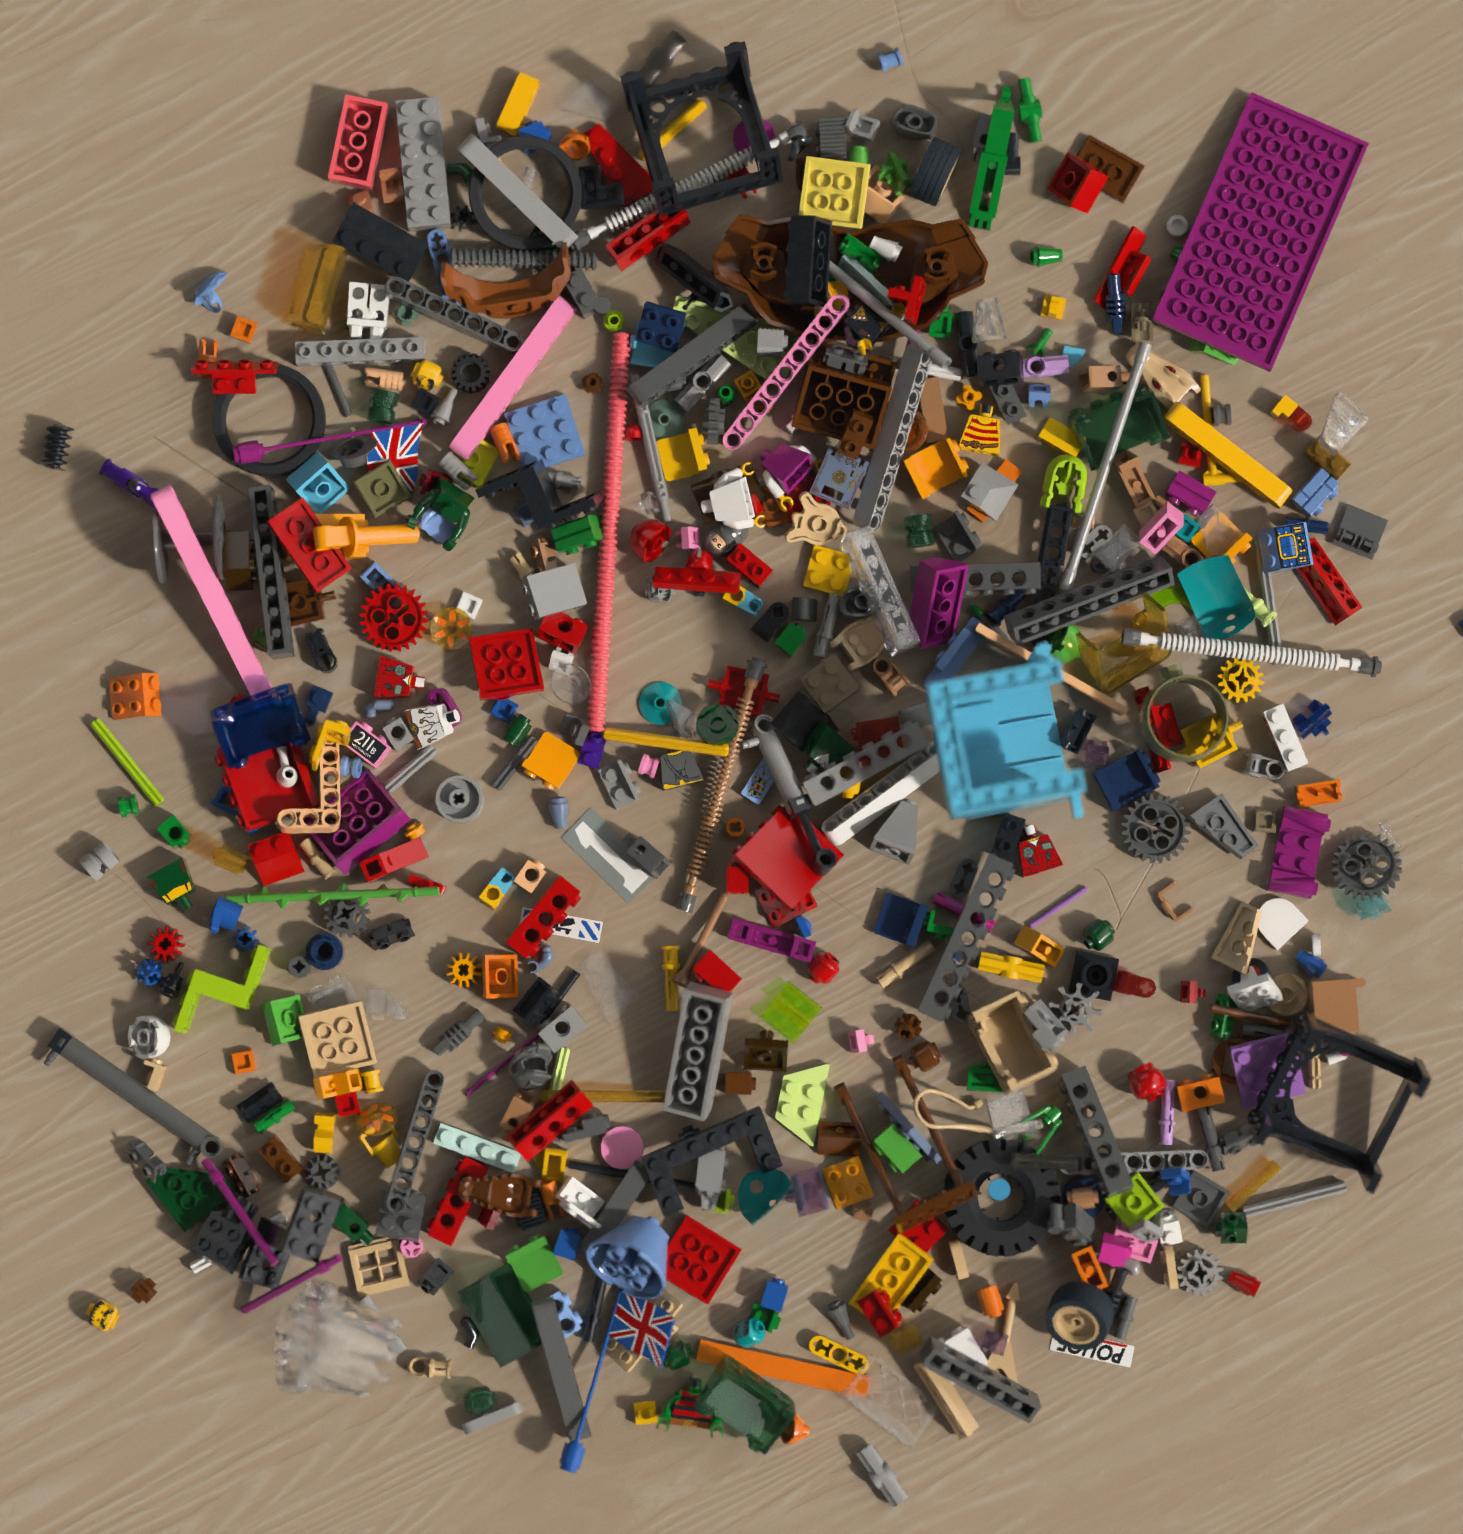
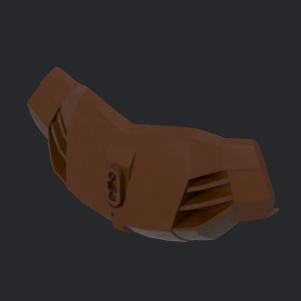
[712,215,988,344]

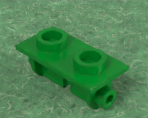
[837,233,884,273]
[1210,993,1237,1039]

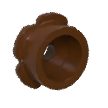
[582,372,603,393]

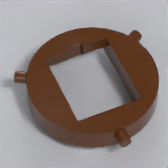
[1209,1034,1248,1084]

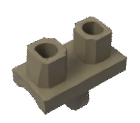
[1131,302,1153,341]

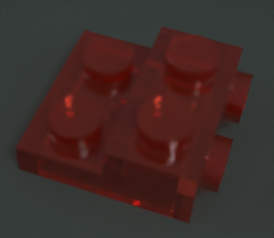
[852,716,905,766]

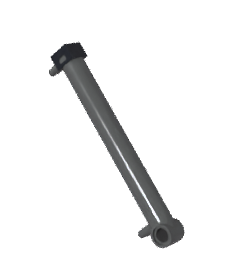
[44,1028,224,1165]

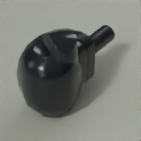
[158,962,184,999]

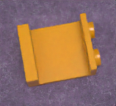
[902,437,970,499]

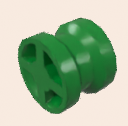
[117,793,140,818]

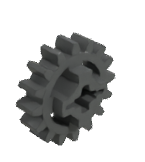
[702,398,725,445]
[323,899,371,938]

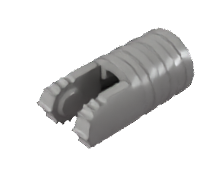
[438,451,478,491]

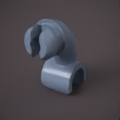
[527,945,554,974]

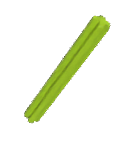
[90,718,164,806]

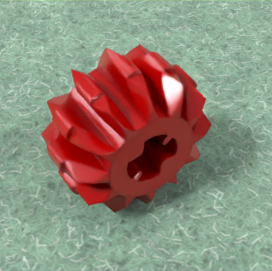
[148,926,185,963]

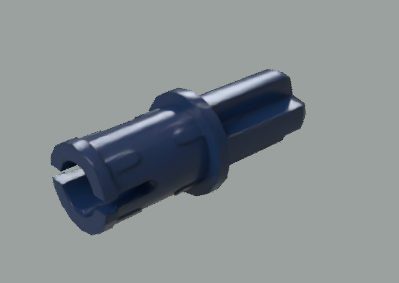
[1285,517,1329,534]

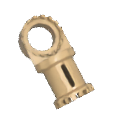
[409,1357,452,1379]

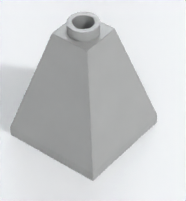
[869,799,918,865]

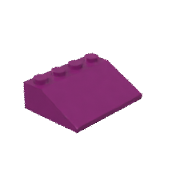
[303,768,411,875]

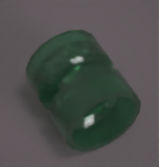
[367,389,399,425]
[904,514,935,548]

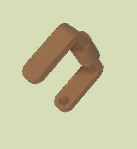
[1157,881,1195,921]

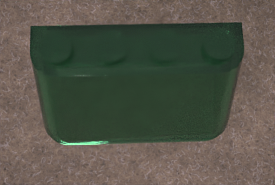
[457,1264,542,1368]

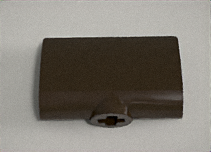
[690,461,765,523]

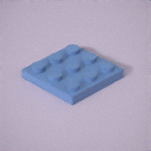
[504,394,586,468]

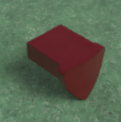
[477,1207,500,1230]

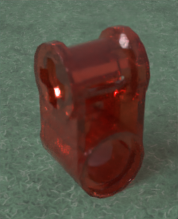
[1113,970,1156,998]

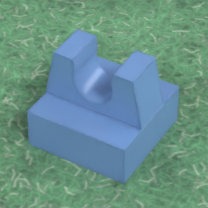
[1028,383,1051,408]

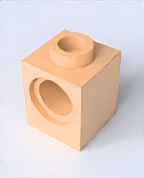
[514,859,547,893]

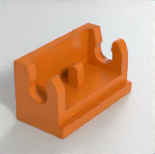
[1295,779,1342,808]

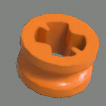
[726,818,745,838]

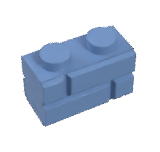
[1290,467,1340,518]

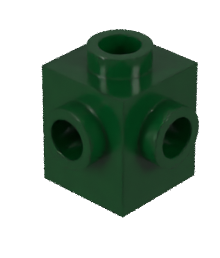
[1215,1212,1248,1244]

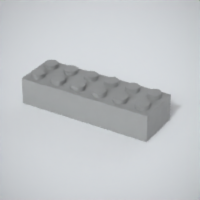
[396,97,452,232]
[663,982,733,1121]

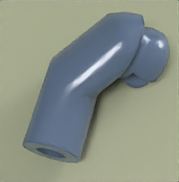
[363,699,394,718]

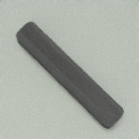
[492,736,538,791]

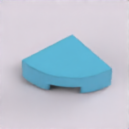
[1063,346,1085,367]

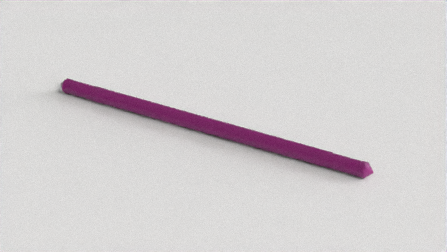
[465,1018,554,1096]

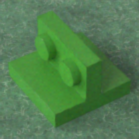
[261,995,305,1046]

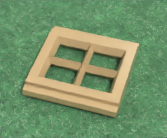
[348,1237,410,1297]

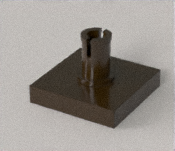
[743,1030,788,1072]

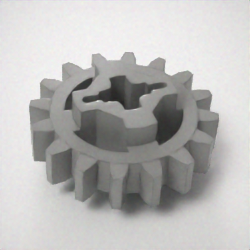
[1176,1249,1223,1297]

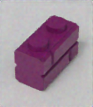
[1165,470,1216,517]

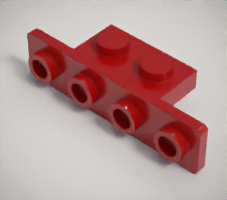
[1093,226,1152,310]
[190,359,278,394]
[1134,686,1183,773]

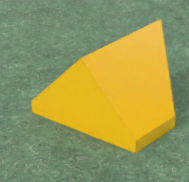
[533,1147,568,1184]

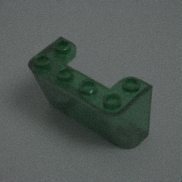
[1067,383,1171,471]

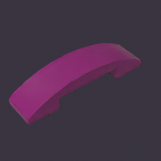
[727,918,816,963]

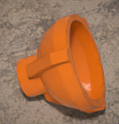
[559,129,590,161]
[779,1412,810,1445]

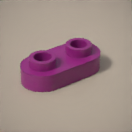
[427,688,462,727]

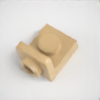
[142,1058,167,1091]

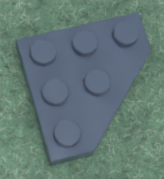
[876,1091,943,1166]

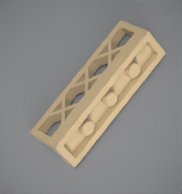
[913,1360,979,1439]

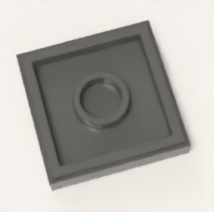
[1171,1170,1230,1229]

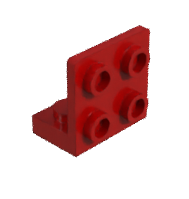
[755,886,818,928]

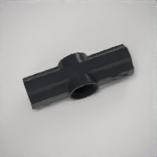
[954,311,978,378]

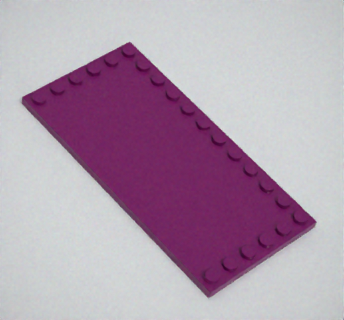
[1152,92,1369,372]

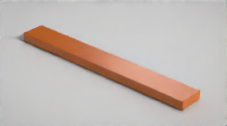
[696,1339,870,1398]

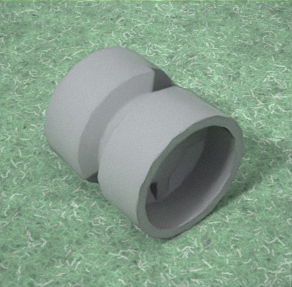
[79,841,120,881]

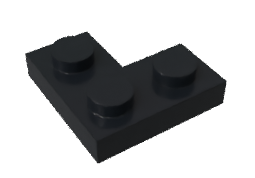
[578,164,625,211]

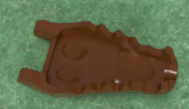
[459,1173,542,1217]

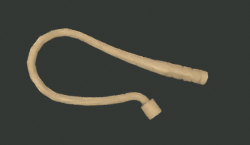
[913,1088,1007,1138]

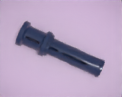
[986,581,1042,627]

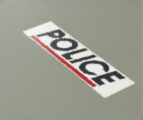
[1050,1337,1135,1367]

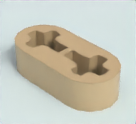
[948,1238,969,1280]

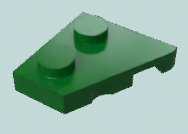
[966,1061,1004,1093]

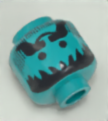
[733,1316,765,1348]

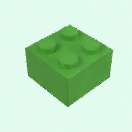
[873,1123,922,1173]

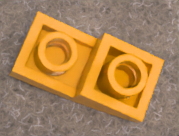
[733,370,774,414]

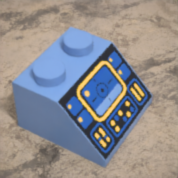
[1257,522,1313,574]

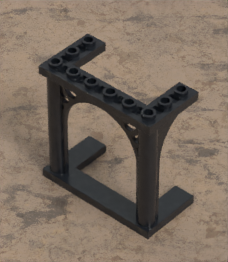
[620,41,783,217]
[1247,1009,1432,1194]

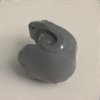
[508,1043,552,1091]

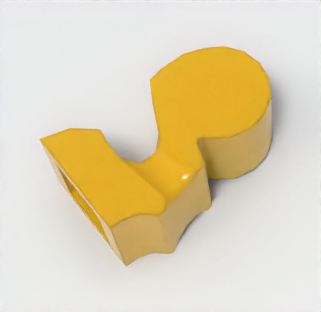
[314,1112,336,1154]

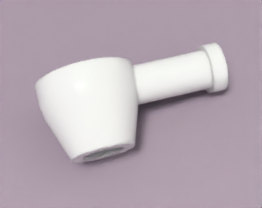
[276,746,298,788]

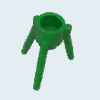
[1021,1104,1063,1155]

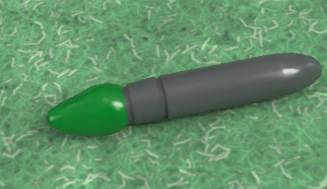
[970,605,1009,640]

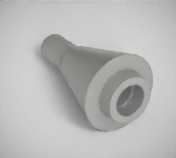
[430,388,458,427]

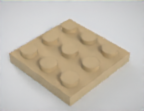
[298,1000,377,1078]

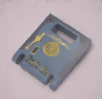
[809,445,869,510]

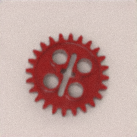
[359,583,429,652]

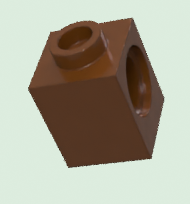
[725,1072,756,1095]

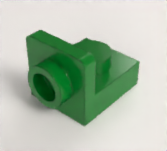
[929,305,953,338]
[749,1303,781,1333]

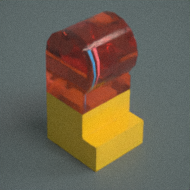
[1270,395,1312,433]

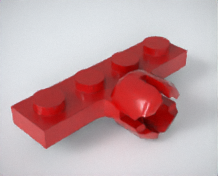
[653,550,741,594]

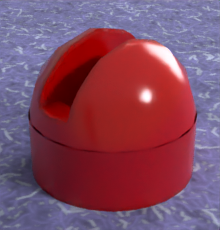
[625,425,642,441]

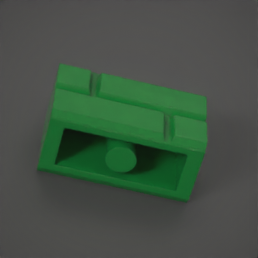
[551,515,603,555]

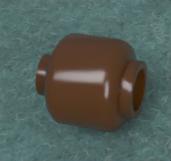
[909,1040,942,1072]

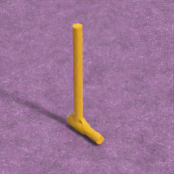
[1200,375,1241,486]

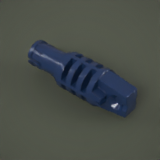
[1105,273,1126,334]

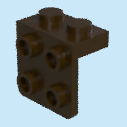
[903,1268,942,1313]

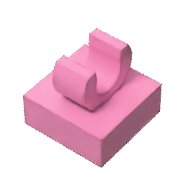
[675,527,701,550]
[848,1029,874,1053]

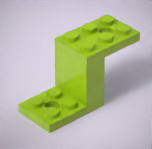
[172,945,271,1034]

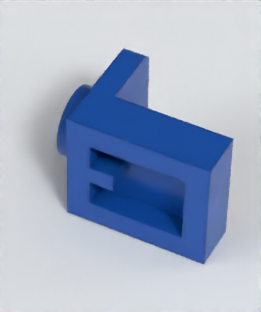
[1160,1167,1191,1196]

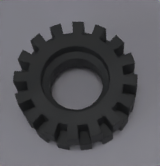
[451,353,491,394]

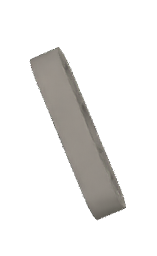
[461,1401,524,1435]

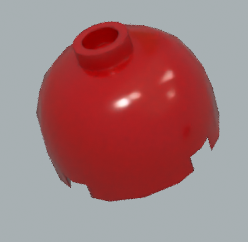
[630,519,672,563]

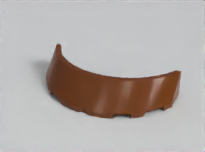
[440,242,571,319]

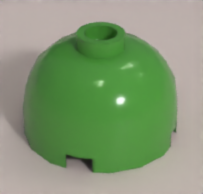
[1046,624,1083,664]

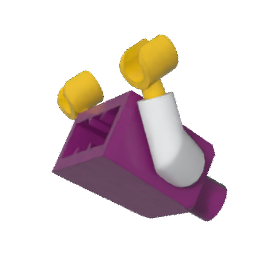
[760,444,823,512]

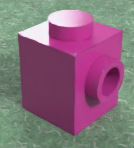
[1098,1232,1132,1267]

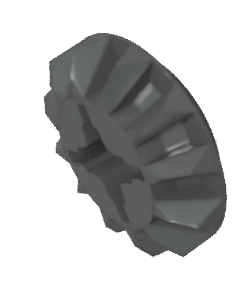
[305,1155,340,1189]

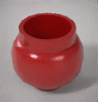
[1127,1062,1166,1102]

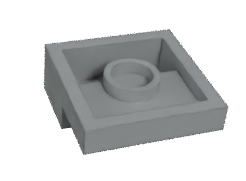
[1024,999,1069,1052]

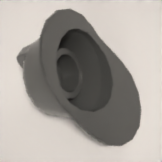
[331,438,378,468]

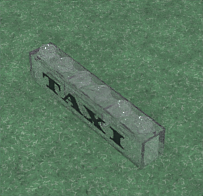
[841,526,921,657]

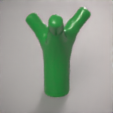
[1026,328,1053,357]

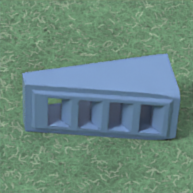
[358,560,402,606]

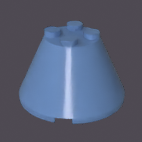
[586,1216,669,1299]

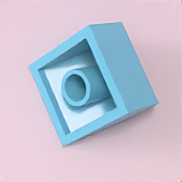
[286,451,351,514]

